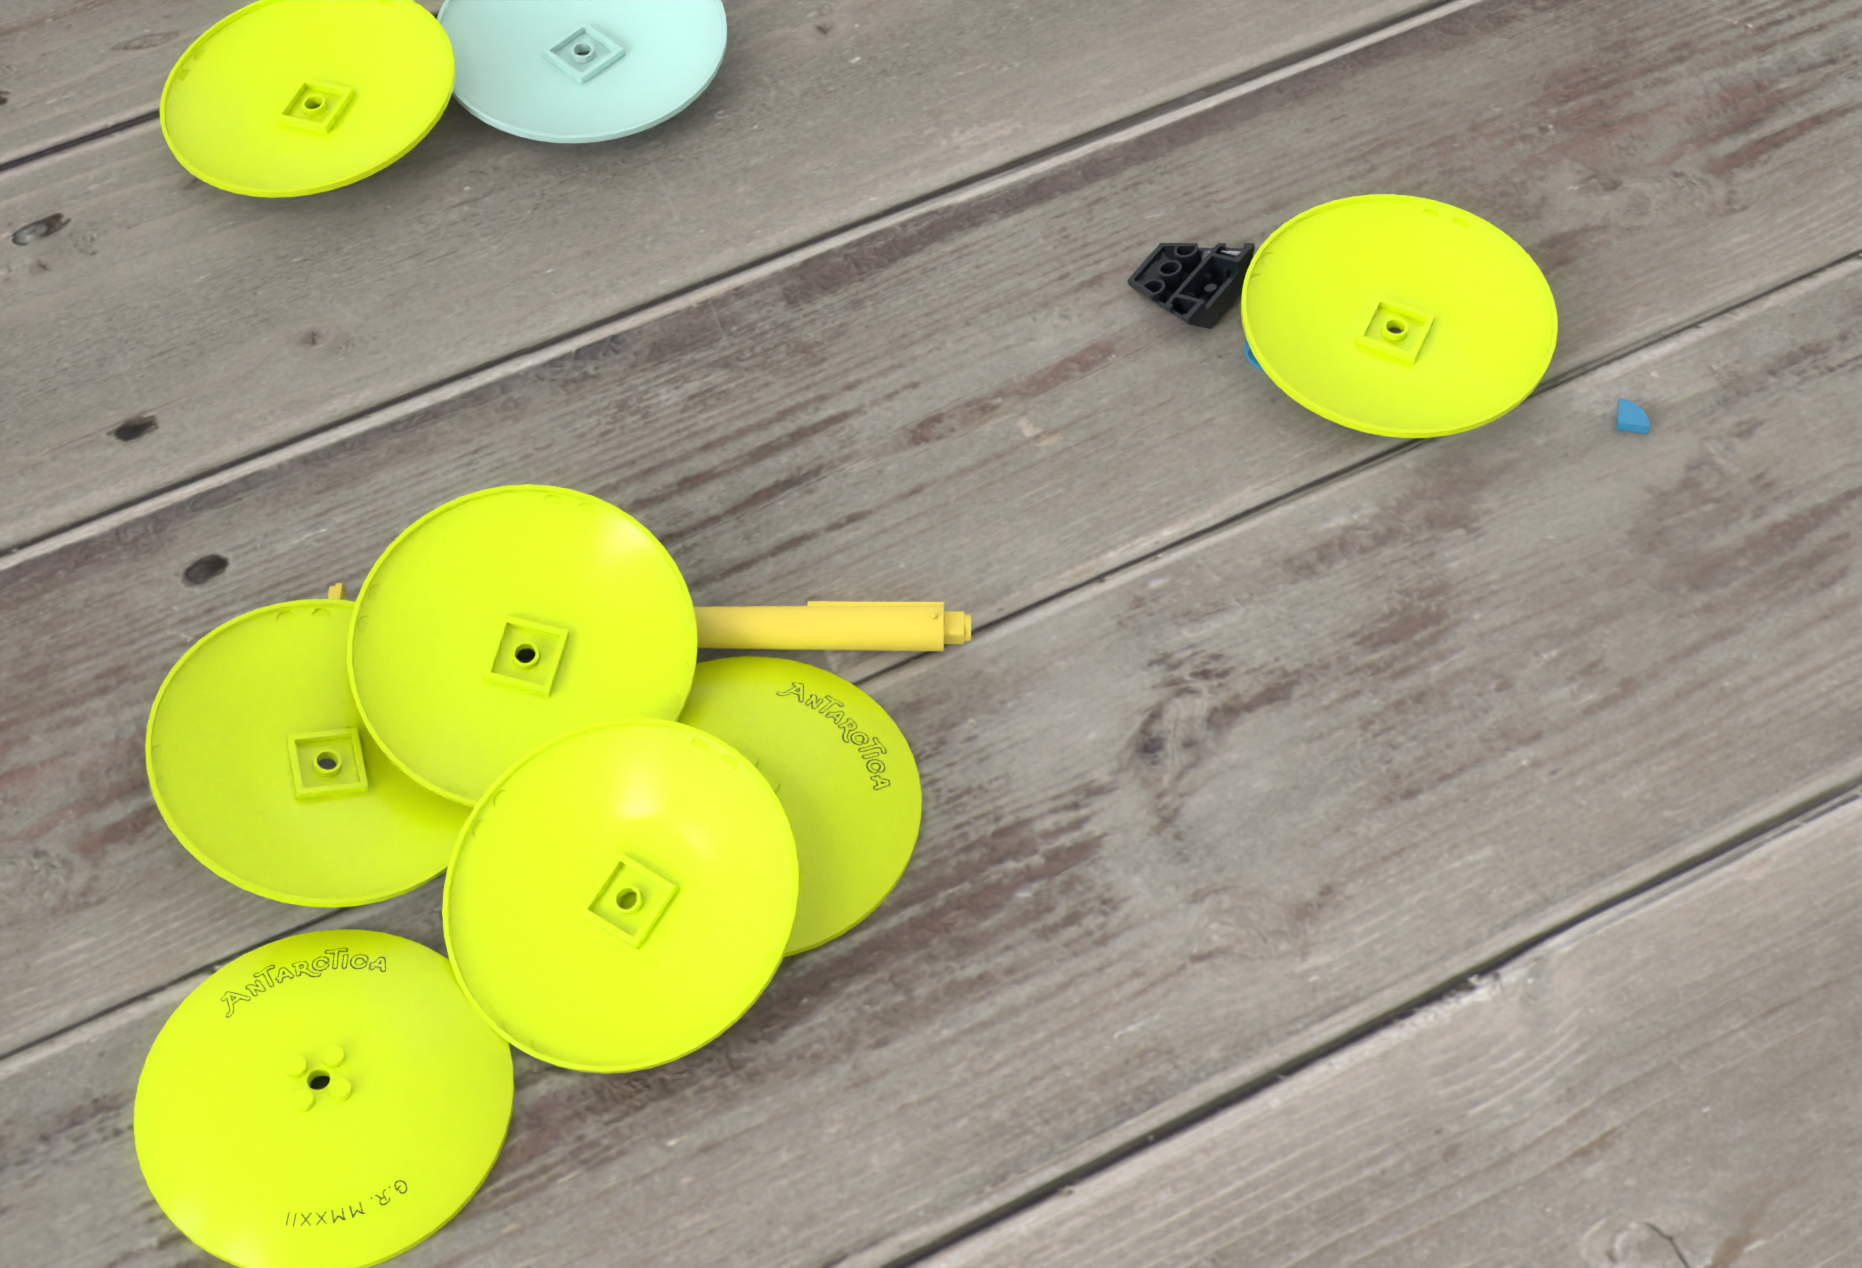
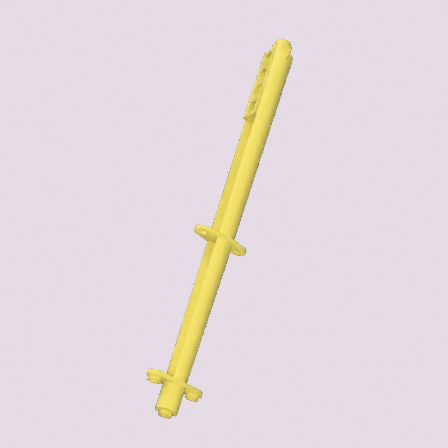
[328,583,971,652]

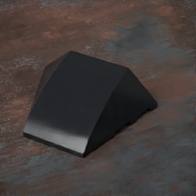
[1127,243,1255,329]

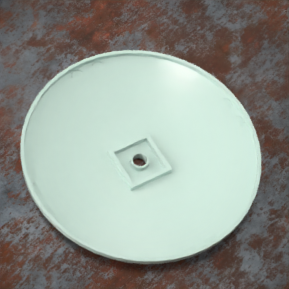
[437,0,728,143]

